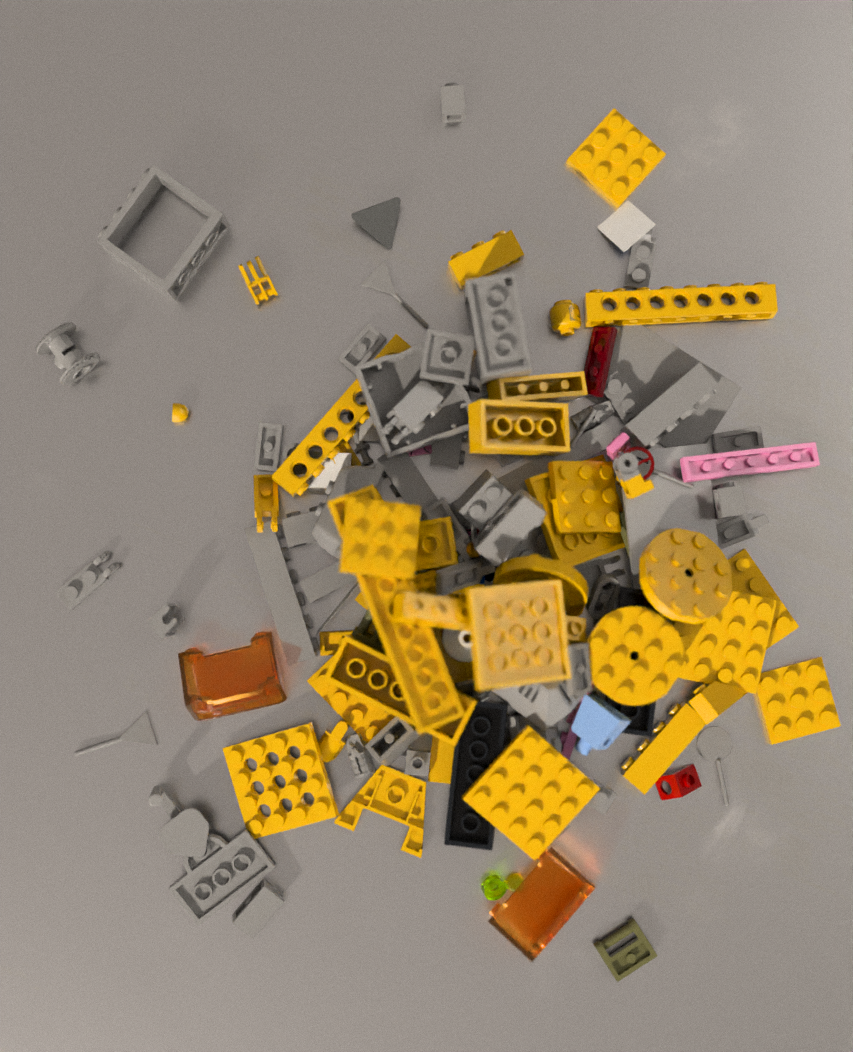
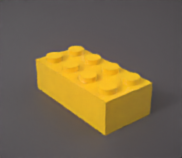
[468,399,570,456]

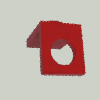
[655,764,702,800]

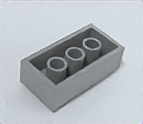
[621,362,719,449]
[454,469,548,559]

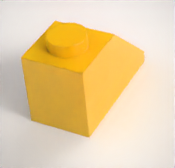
[688,681,748,725]

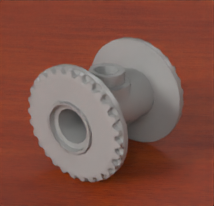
[35,322,100,385]

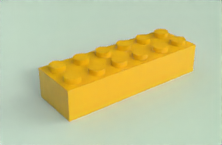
[324,635,478,746]

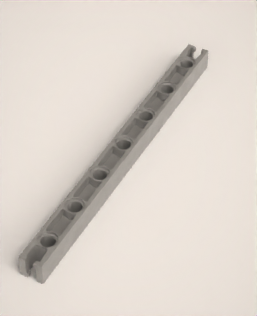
[299,422,615,603]

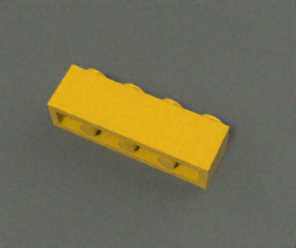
[487,371,588,402]
[620,701,706,795]

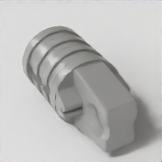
[570,400,615,433]
[345,733,376,778]

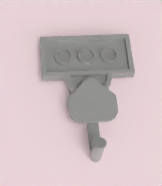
[148,785,275,926]

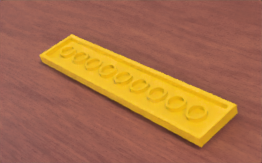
[327,484,465,734]

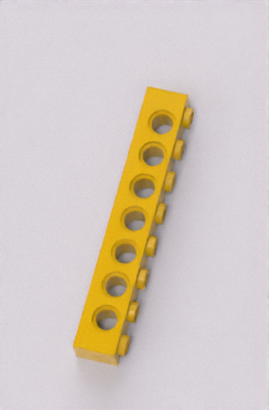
[583,282,778,327]
[271,334,411,498]
[393,591,586,645]

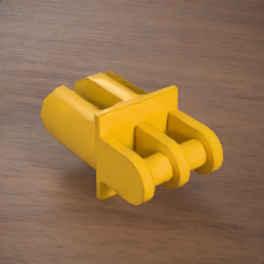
[238,256,278,305]
[413,570,437,595]
[318,720,349,762]

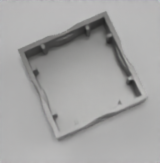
[354,342,471,460]

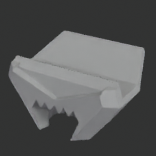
[493,679,586,732]

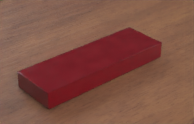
[584,326,618,397]

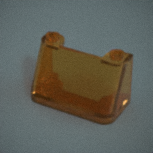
[178,632,287,721]
[488,847,598,962]

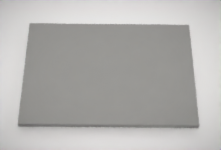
[584,325,742,448]
[618,443,719,589]

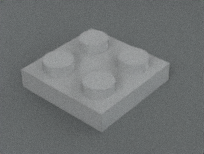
[419,328,475,386]

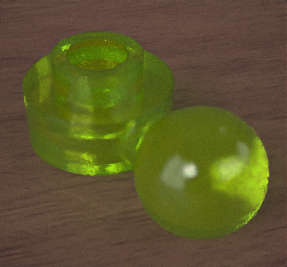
[481,873,525,901]

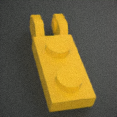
[253,474,279,533]

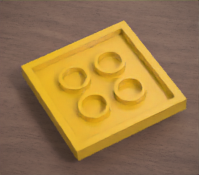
[567,108,666,208]
[548,461,621,534]
[339,497,421,580]
[756,657,841,745]

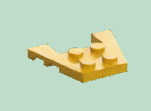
[334,765,426,858]

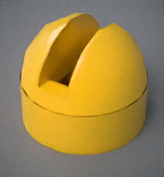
[172,403,189,422]

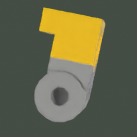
[613,453,654,499]

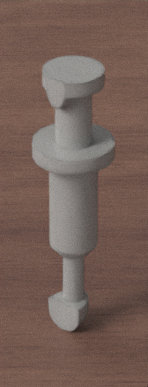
[347,413,374,466]

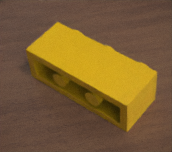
[448,230,524,291]

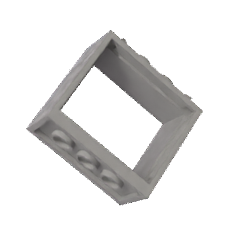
[97,164,230,301]
[464,272,532,389]

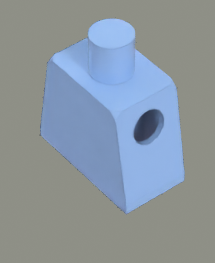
[571,694,631,756]

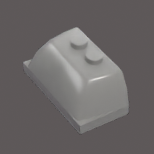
[312,462,385,559]

